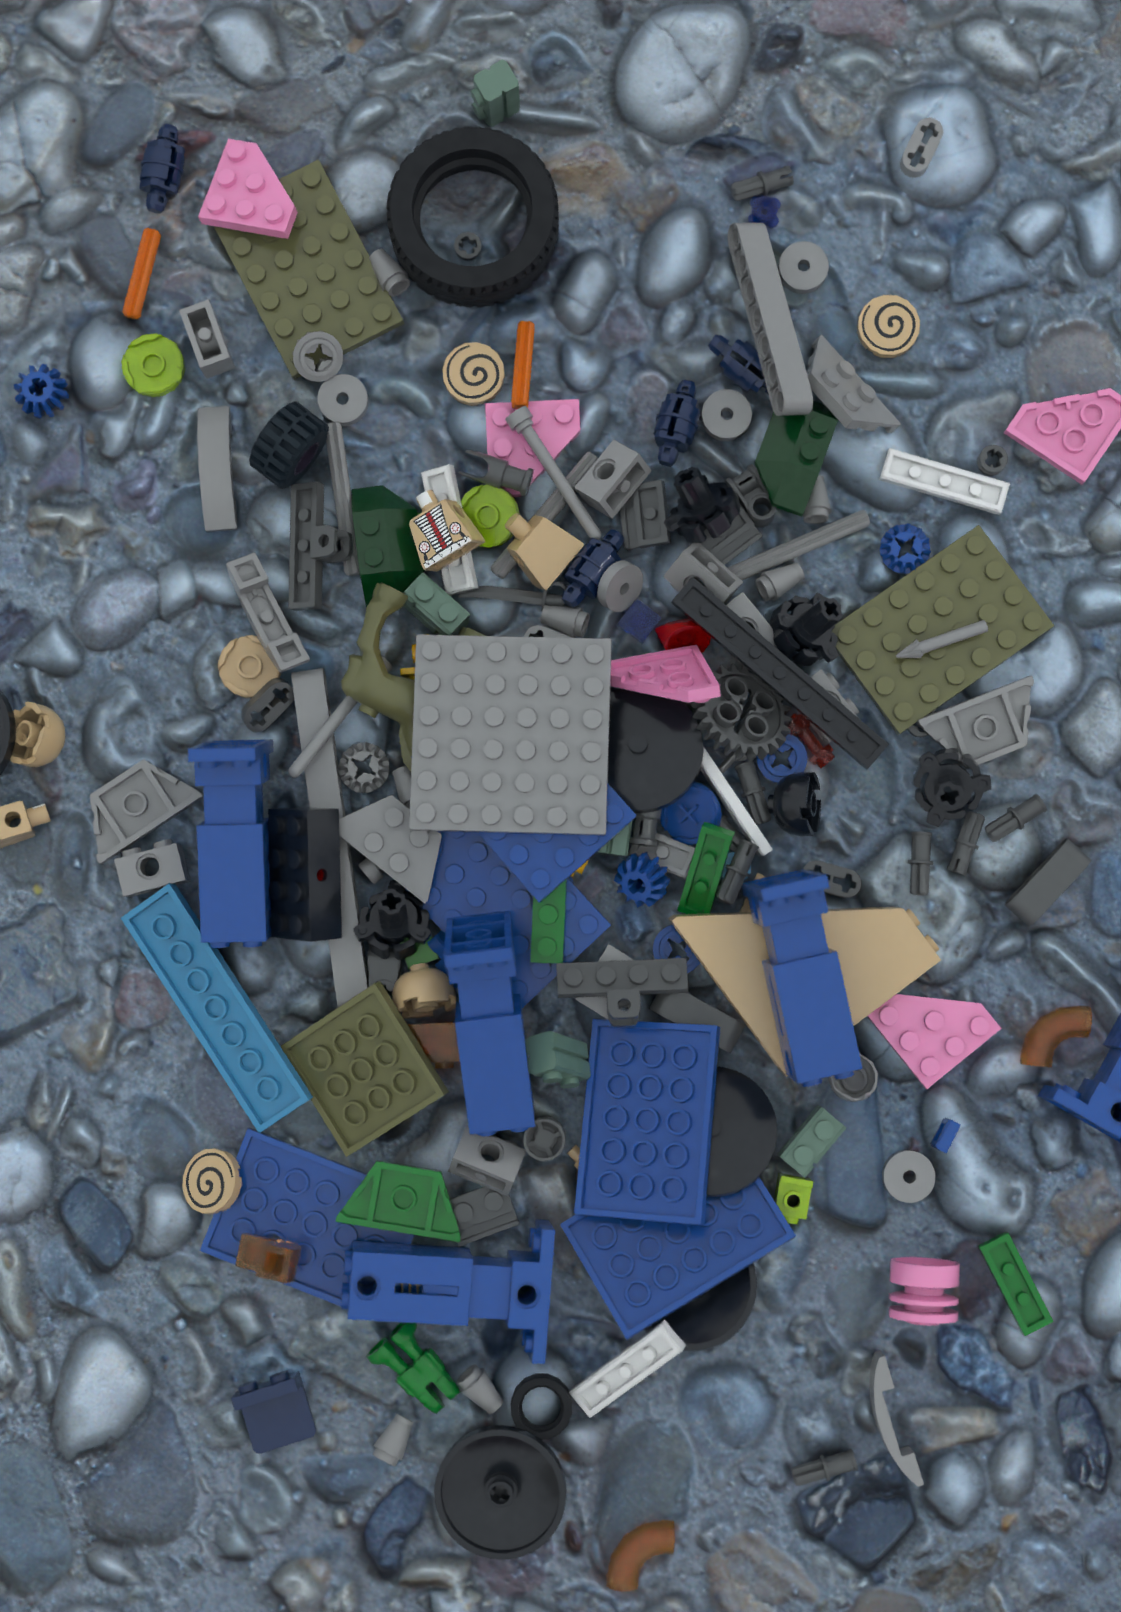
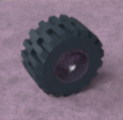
[249,401,329,489]

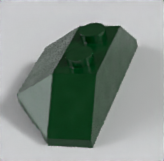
[754,401,838,517]
[352,485,425,607]

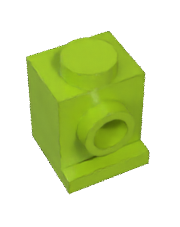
[774,1173,814,1224]

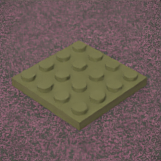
[281,981,449,1157]

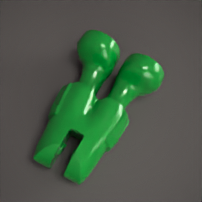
[366,1322,460,1414]

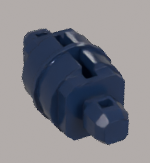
[139,124,185,214]
[708,335,769,395]
[653,380,701,467]
[562,529,624,608]

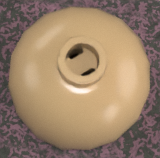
[10,701,65,767]
[392,963,457,1019]

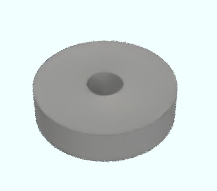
[778,241,829,294]
[317,374,369,426]
[701,389,752,442]
[597,560,643,612]
[882,1150,935,1203]

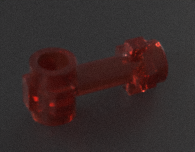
[787,713,835,769]

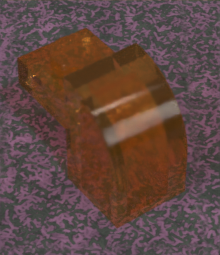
[235,1233,302,1284]

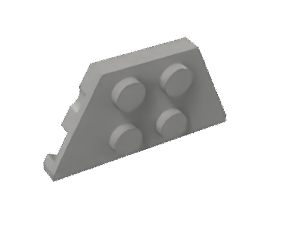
[806,335,901,433]
[917,676,1034,769]
[90,759,204,864]
[339,795,442,904]

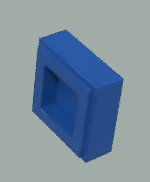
[930,1117,961,1153]

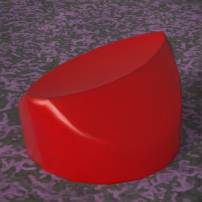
[654,618,711,653]

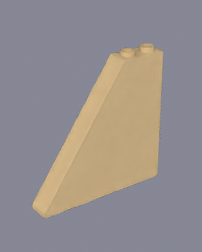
[668,906,941,1077]

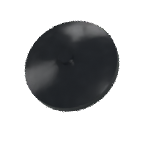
[608,688,704,813]
[707,1066,777,1197]
[644,1263,757,1352]
[434,1425,567,1560]

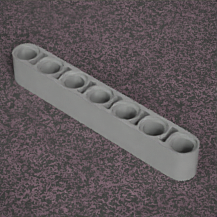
[728,222,813,416]

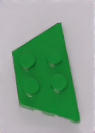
[335,1160,461,1242]

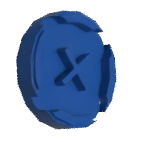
[660,782,722,846]

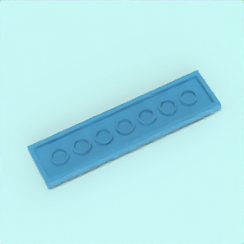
[121,883,313,1133]

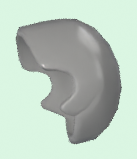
[828,1053,878,1102]

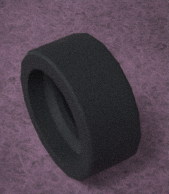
[511,1373,572,1440]

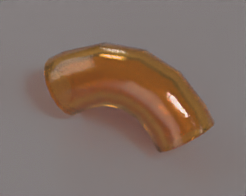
[1020,1005,1092,1067]
[606,1520,675,1591]

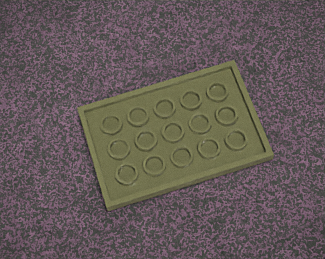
[214,159,404,380]
[832,525,1054,736]

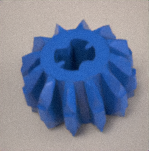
[13,364,69,419]
[614,852,670,908]

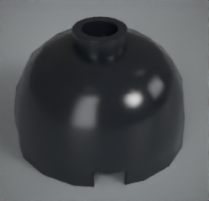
[768,772,821,836]

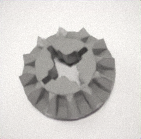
[292,330,343,382]
[338,742,390,793]

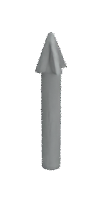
[896,620,988,658]

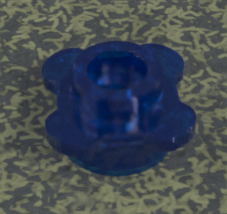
[748,196,781,228]

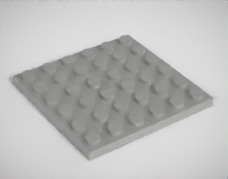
[409,635,612,835]

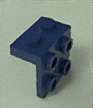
[231,1370,317,1454]

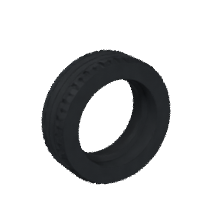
[386,126,559,308]

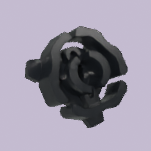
[664,467,740,543]
[770,592,843,666]
[913,748,991,827]
[353,880,431,960]

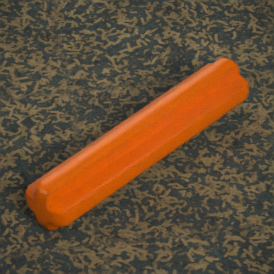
[122,228,161,320]
[511,321,535,409]

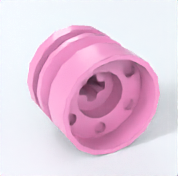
[888,1257,960,1326]

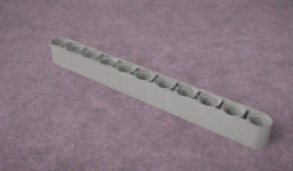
[291,668,369,1007]

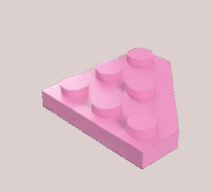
[198,139,298,239]
[1004,388,1121,485]
[485,399,580,497]
[610,644,721,703]
[867,994,1002,1089]

